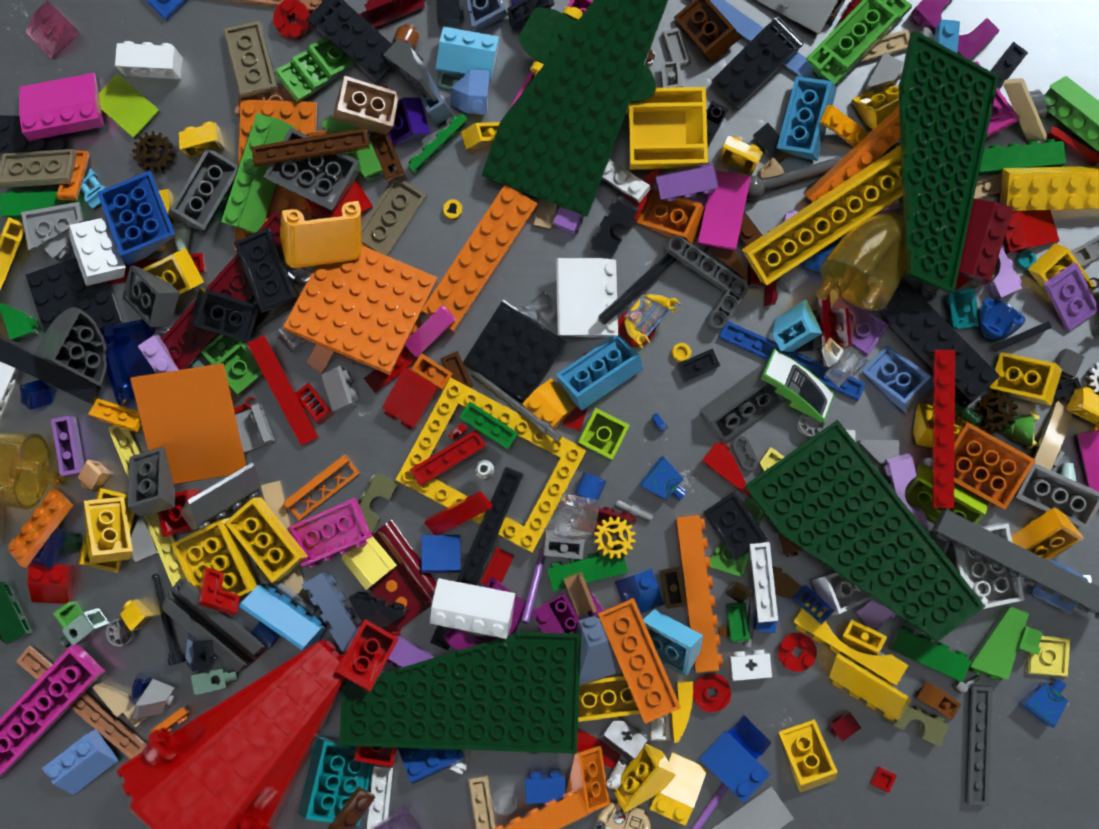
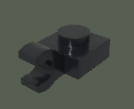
[1053,377,1081,402]

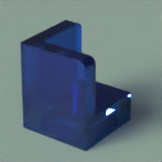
[19,380,51,410]

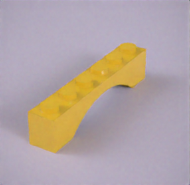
[0,217,25,291]
[794,602,909,686]

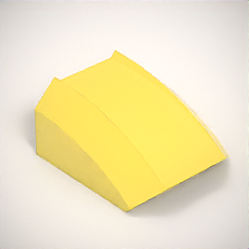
[341,536,397,591]

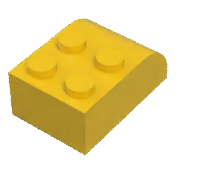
[989,352,1062,406]

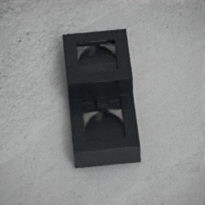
[753,123,791,164]

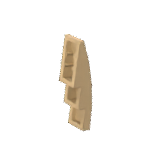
[1033,398,1073,470]

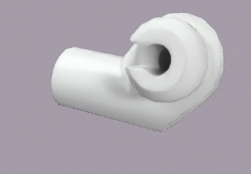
[606,760,627,790]

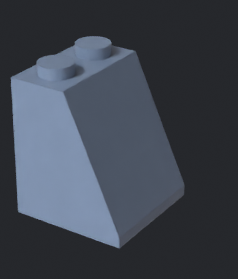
[575,615,616,685]

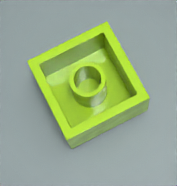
[578,408,630,461]

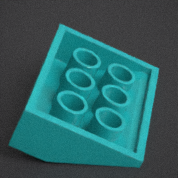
[298,736,374,826]

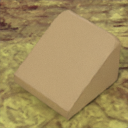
[759,158,784,179]

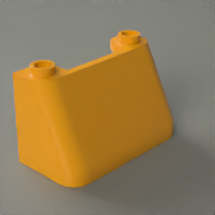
[280,201,362,268]

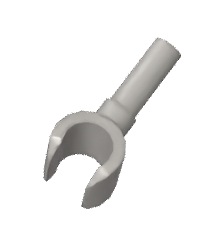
[953,675,981,693]

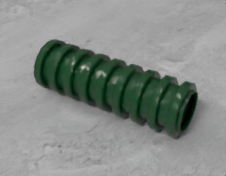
[955,395,982,427]

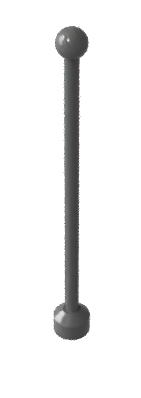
[747,89,1047,200]

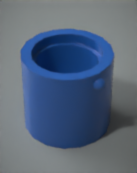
[575,472,606,503]
[251,621,281,650]

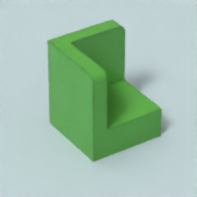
[53,601,84,628]
[1019,626,1043,655]

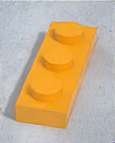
[820,105,869,147]
[88,399,142,432]

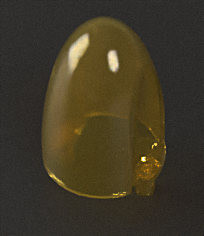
[815,212,906,311]
[0,432,66,509]

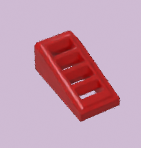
[296,382,334,425]

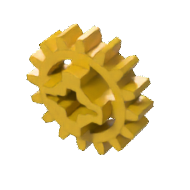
[593,517,636,559]

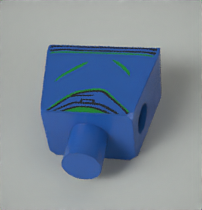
[639,456,687,501]
[1019,678,1068,728]

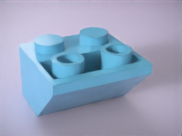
[773,300,822,352]

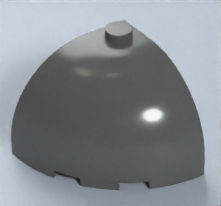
[34,307,107,386]

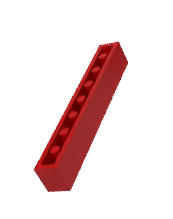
[932,350,955,508]

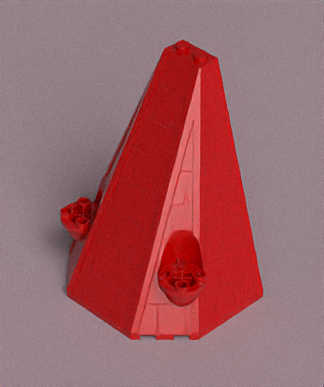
[116,639,346,829]

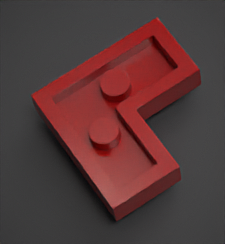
[198,567,239,616]

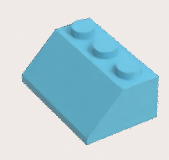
[436,27,499,81]
[643,609,703,676]

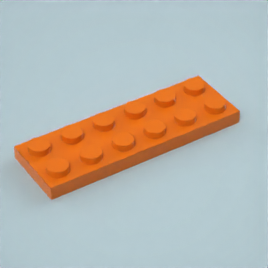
[598,598,681,724]

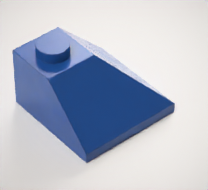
[615,568,664,614]

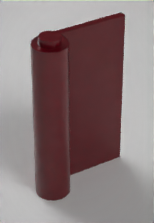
[370,520,437,629]

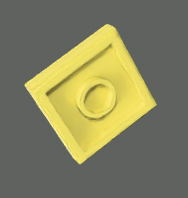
[1027,635,1070,677]

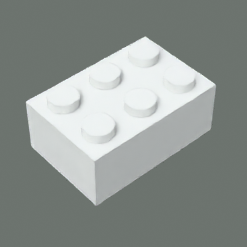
[115,41,182,79]
[68,217,125,286]

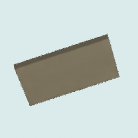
[223,20,278,98]
[0,149,77,188]
[361,177,427,256]

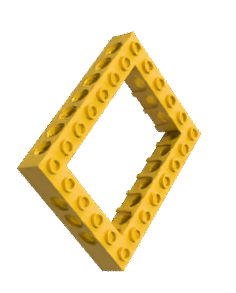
[395,377,587,553]

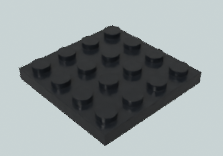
[25,257,123,334]
[463,300,567,405]

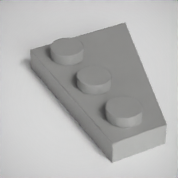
[21,202,84,251]

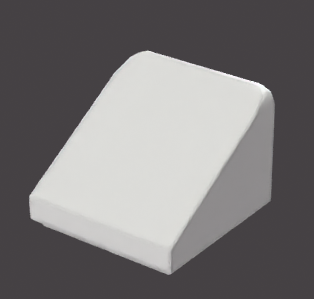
[821,338,844,367]

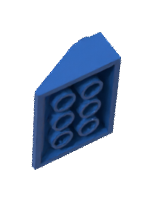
[97,170,176,265]

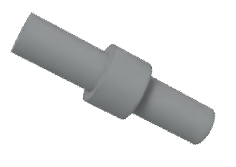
[615,500,653,522]

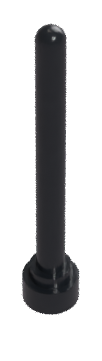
[152,574,184,666]

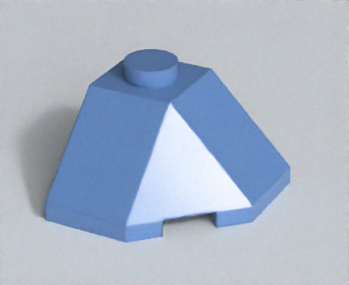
[451,69,490,115]

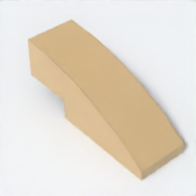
[92,683,150,727]

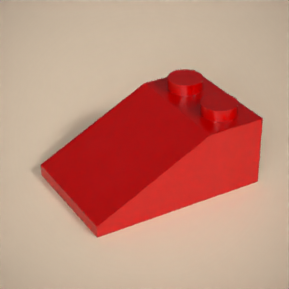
[304,179,373,220]
[1003,210,1060,255]
[335,619,399,691]

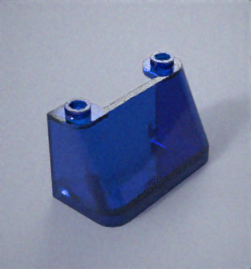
[100,319,156,406]

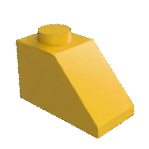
[461,122,500,150]
[120,599,154,631]
[842,619,887,654]

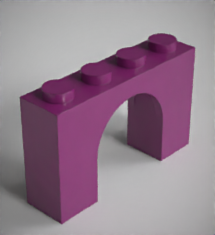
[911,0,1000,60]
[443,576,526,650]

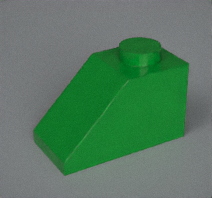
[0,303,38,342]

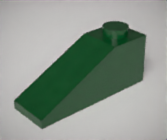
[0,581,33,645]

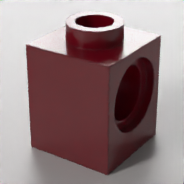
[828,710,861,742]

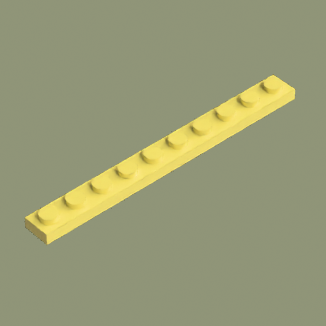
[108,425,187,586]

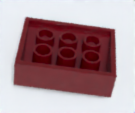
[958,198,1014,285]

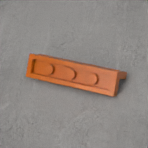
[283,455,360,521]

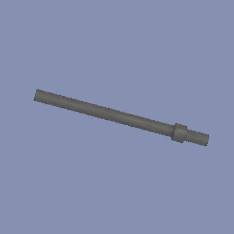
[471,371,562,442]

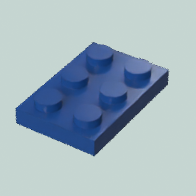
[398,748,466,785]

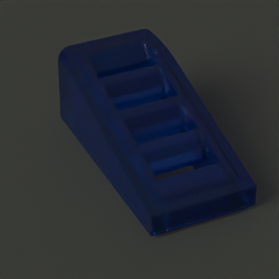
[792,584,835,625]
[132,673,152,699]

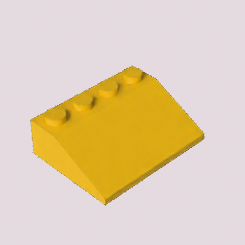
[171,518,259,598]
[830,654,911,722]

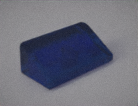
[30,527,67,568]
[728,715,772,759]

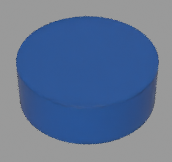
[651,413,668,431]

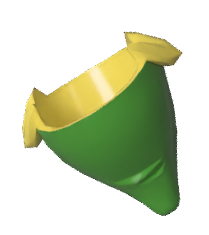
[999,410,1040,450]

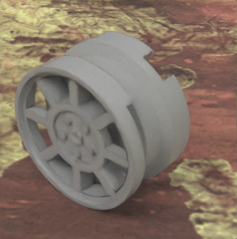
[797,413,826,438]
[106,619,136,647]

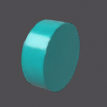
[1016,250,1036,270]

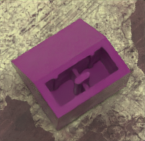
[531,593,580,633]

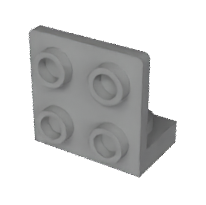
[235,404,275,453]

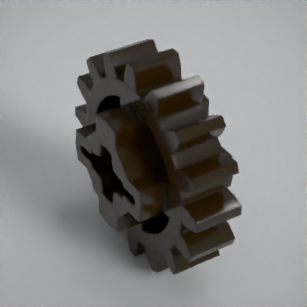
[132,131,175,173]
[975,390,1018,433]

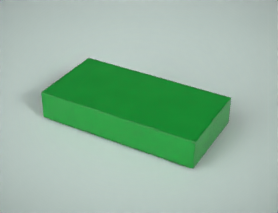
[726,602,750,643]

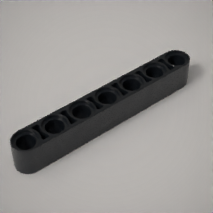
[0,339,102,405]

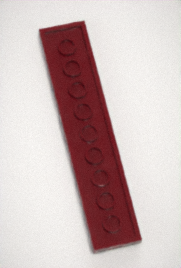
[161,211,285,370]

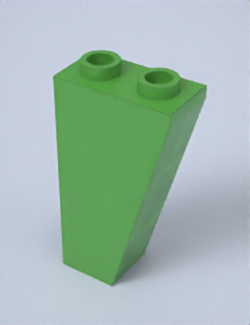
[321,115,384,181]
[969,606,1029,682]

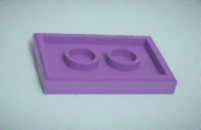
[1043,263,1099,331]
[831,292,890,356]

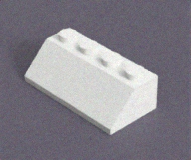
[430,578,515,639]

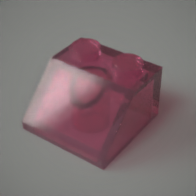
[26,0,80,59]

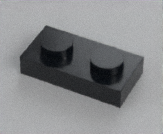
[677,348,721,382]

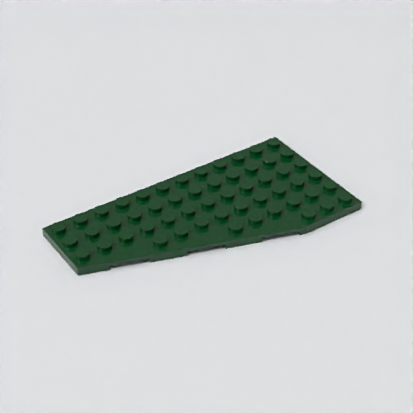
[481,0,668,217]
[898,31,999,293]
[744,419,986,642]
[339,632,581,754]

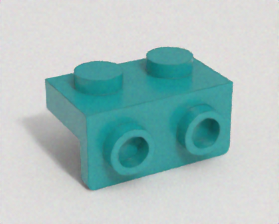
[946,288,980,330]

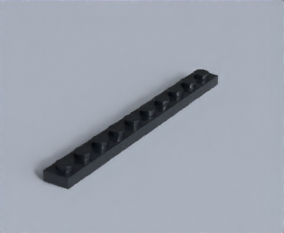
[430,466,524,651]

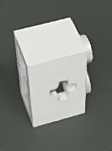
[729,649,772,681]

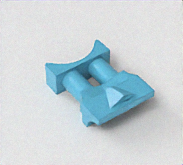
[80,168,106,209]

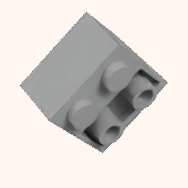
[321,366,358,413]

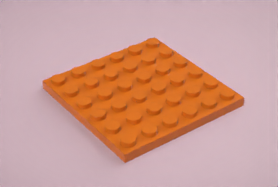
[283,246,438,375]

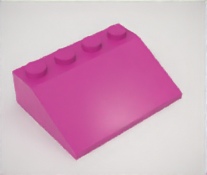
[19,73,104,141]

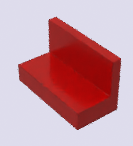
[480,547,515,584]

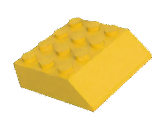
[628,87,708,170]

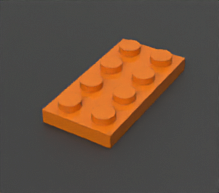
[7,487,73,568]

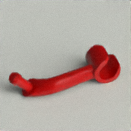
[234,397,257,414]

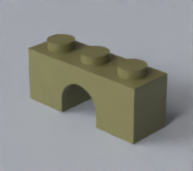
[359,473,399,535]
[883,705,950,747]

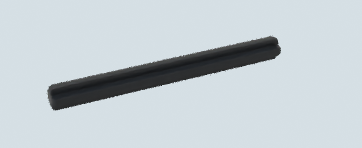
[598,253,677,325]

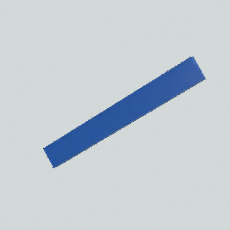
[719,321,866,401]

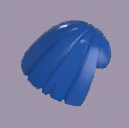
[980,298,1026,341]

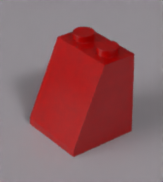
[382,367,440,430]

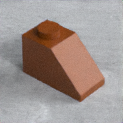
[917,682,961,721]

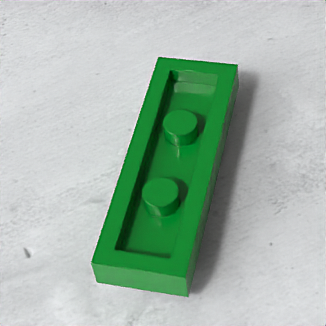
[459,401,519,450]

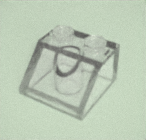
[554,493,601,541]

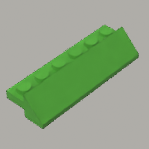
[806,0,912,86]
[1044,76,1099,152]
[221,113,295,234]

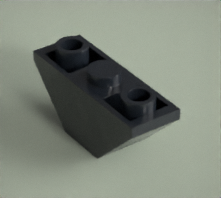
[706,101,729,148]
[349,591,410,629]

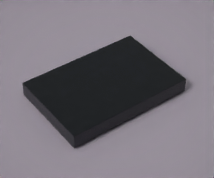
[704,491,768,561]

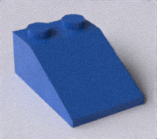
[699,731,771,803]

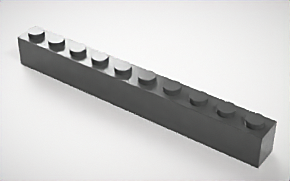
[931,510,1099,620]

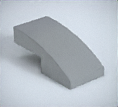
[1071,236,1099,267]

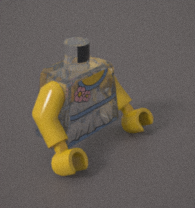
[624,294,681,349]

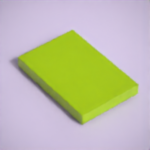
[99,73,160,139]

